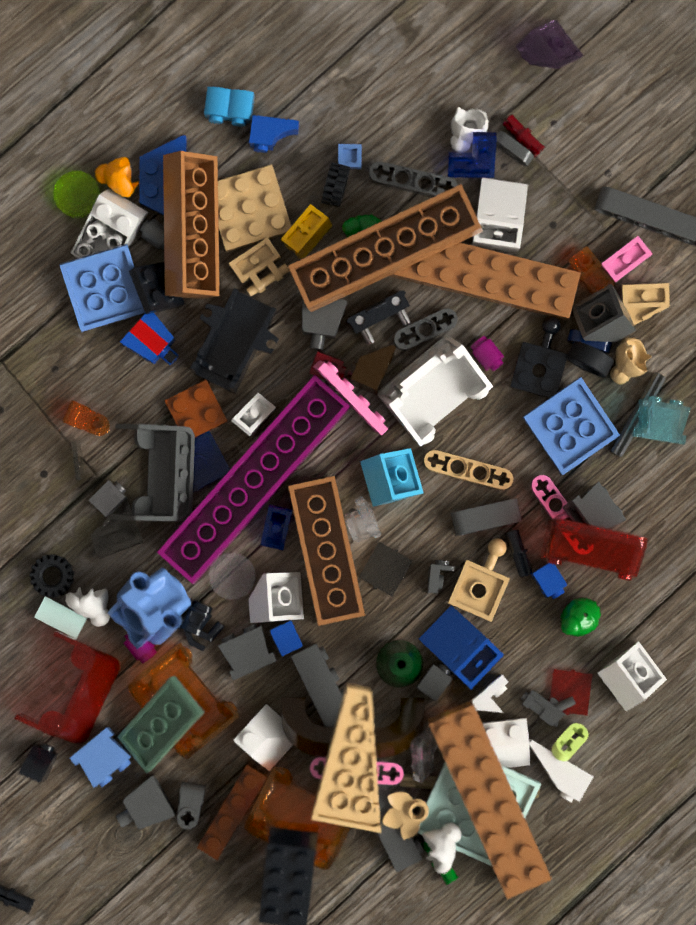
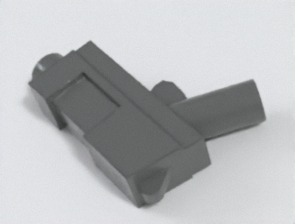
[521,689,576,727]

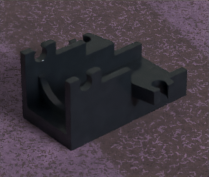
[191,288,279,394]

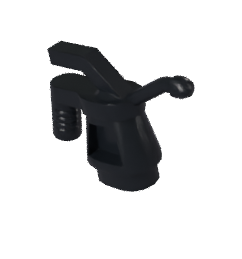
[177,599,225,651]

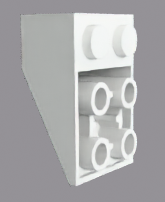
[472,178,528,253]
[71,189,148,258]

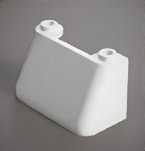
[378,337,493,446]

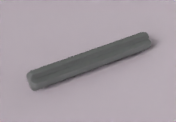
[611,373,665,457]

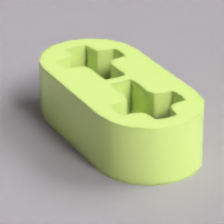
[551,723,588,761]

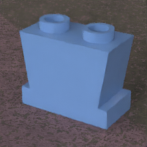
[70,727,132,788]

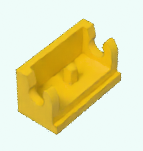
[281,204,332,259]

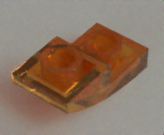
[568,246,616,294]

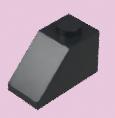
[18,742,58,783]

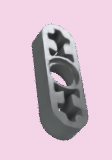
[394,308,457,351]

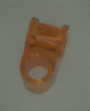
[62,400,110,436]

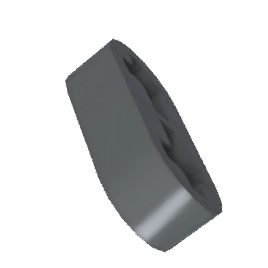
[492,131,534,167]

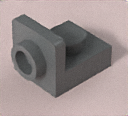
[427,560,454,594]

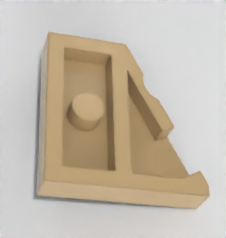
[621,283,670,325]

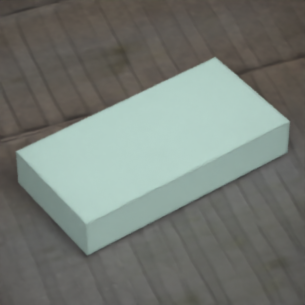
[34,596,88,639]

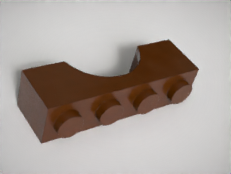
[197,763,268,860]

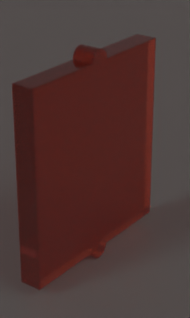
[549,669,593,715]

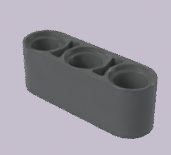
[451,498,522,536]

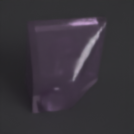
[516,20,584,69]

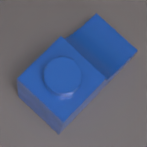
[249,115,299,153]

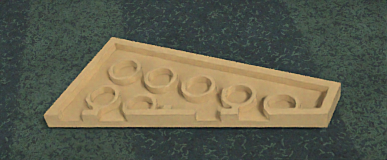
[311,684,381,833]

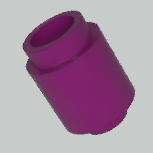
[470,336,504,371]
[123,634,158,664]

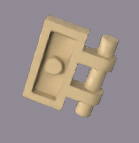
[229,237,290,297]

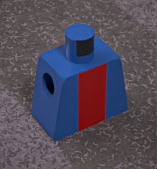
[120,313,179,366]

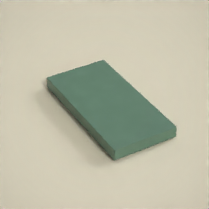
[117,676,204,773]

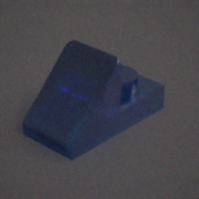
[260,504,292,551]

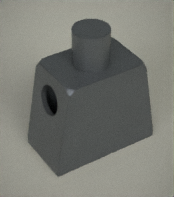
[302,298,347,351]
[116,774,177,830]

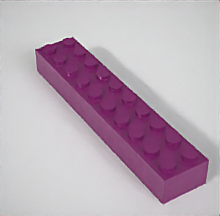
[157,375,350,585]

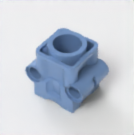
[107,568,191,649]

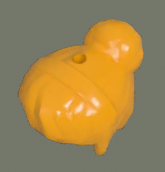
[95,157,139,198]

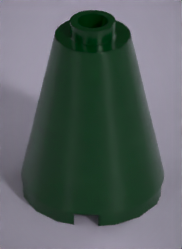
[376,640,423,688]

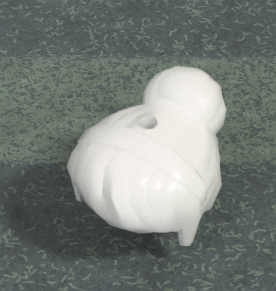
[450,107,489,153]
[66,587,110,627]
[422,823,461,873]

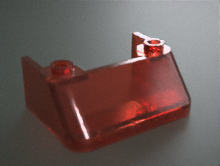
[540,518,648,581]
[14,631,120,744]

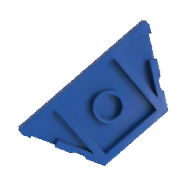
[139,135,187,216]

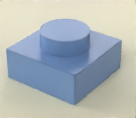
[338,144,362,169]

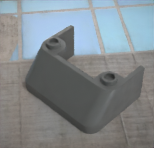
[112,424,195,521]

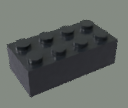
[258,827,318,925]

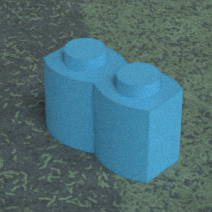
[204,87,255,126]

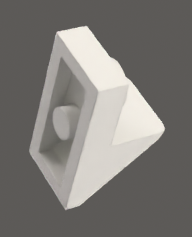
[231,393,276,436]
[471,674,508,712]

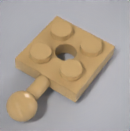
[448,538,510,622]

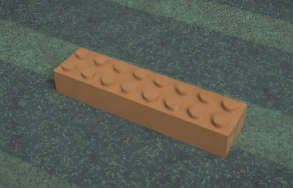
[288,184,483,312]
[390,243,581,321]
[428,700,552,899]

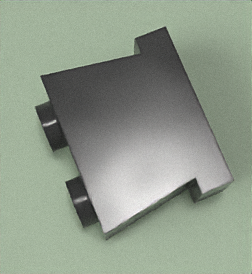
[563,481,626,545]
[218,624,277,680]

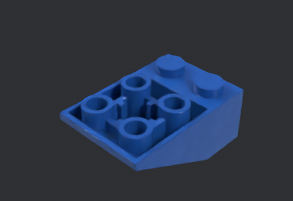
[419,605,504,689]

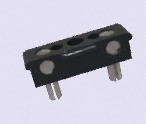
[346,290,411,345]

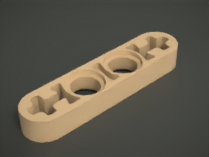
[424,450,513,490]

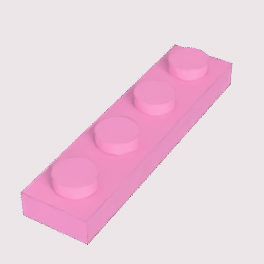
[313,360,388,436]

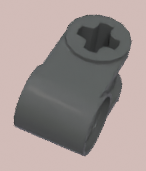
[177,782,206,829]

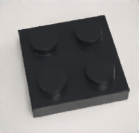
[129,262,185,314]

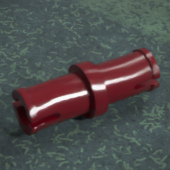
[502,114,545,158]

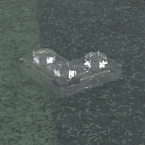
[410,725,439,783]

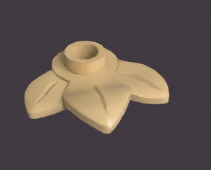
[382,792,429,839]

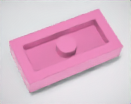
[600,236,652,283]

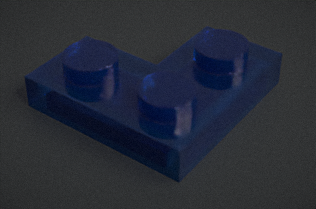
[448,132,497,178]

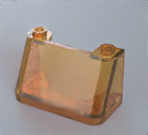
[128,643,240,759]
[244,766,351,870]

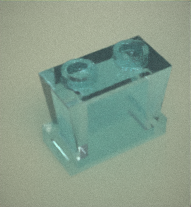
[633,396,691,445]

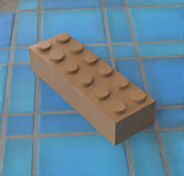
[163,151,219,299]
[288,476,365,626]

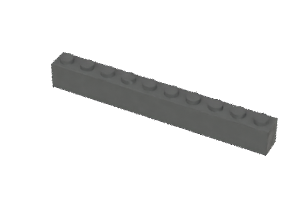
[291,644,424,872]

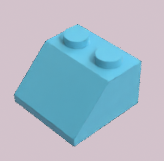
[360,448,424,507]

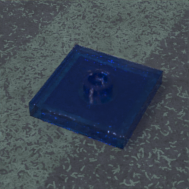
[193,431,230,493]

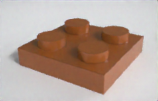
[165,380,228,438]

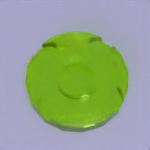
[53,171,100,218]

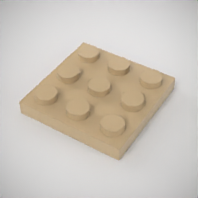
[218,165,291,252]

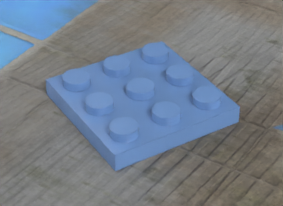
[59,244,145,332]
[522,377,620,475]

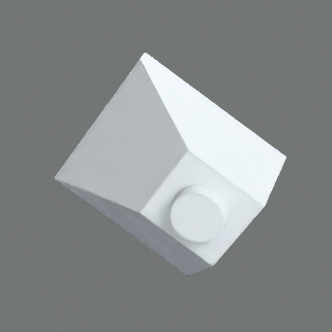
[249,572,304,623]
[233,704,293,771]

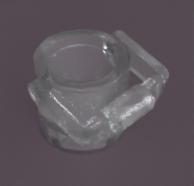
[344,496,381,543]

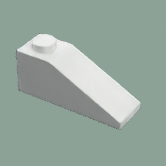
[529,739,593,803]

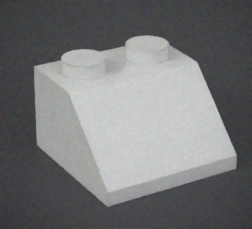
[598,641,667,711]
[482,718,530,768]

